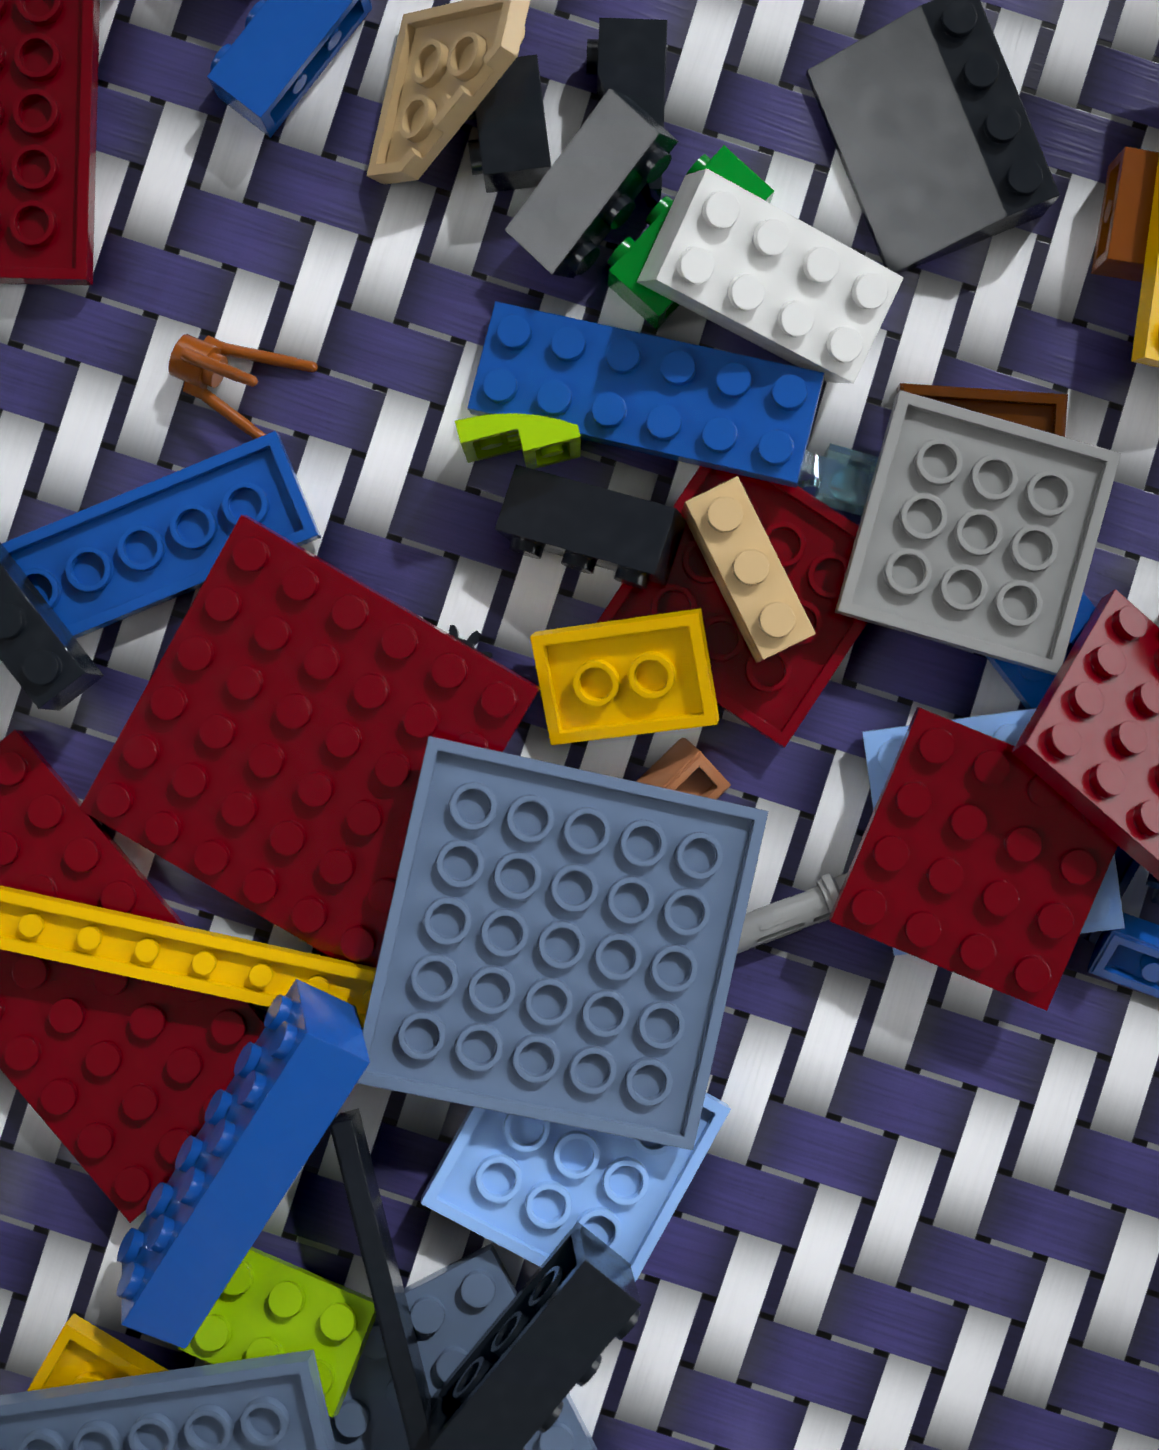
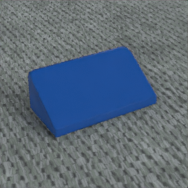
[1087,912,1159,998]

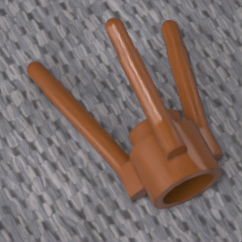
[168,334,318,439]

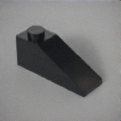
[586,17,668,207]

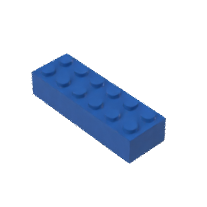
[117,979,370,1349]

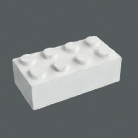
[637,169,904,384]

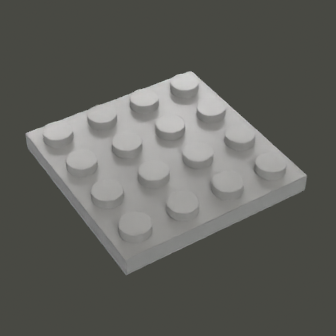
[835,390,1121,675]

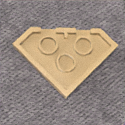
[367,0,530,185]

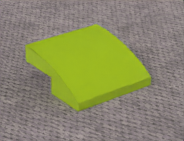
[455,414,581,469]

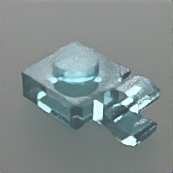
[797,443,878,516]

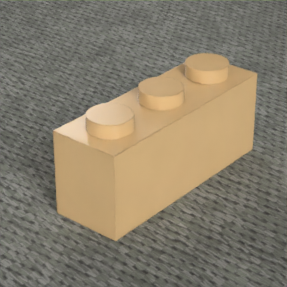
[681,476,816,664]

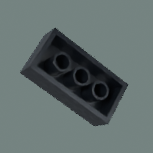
[429,1222,642,1450]

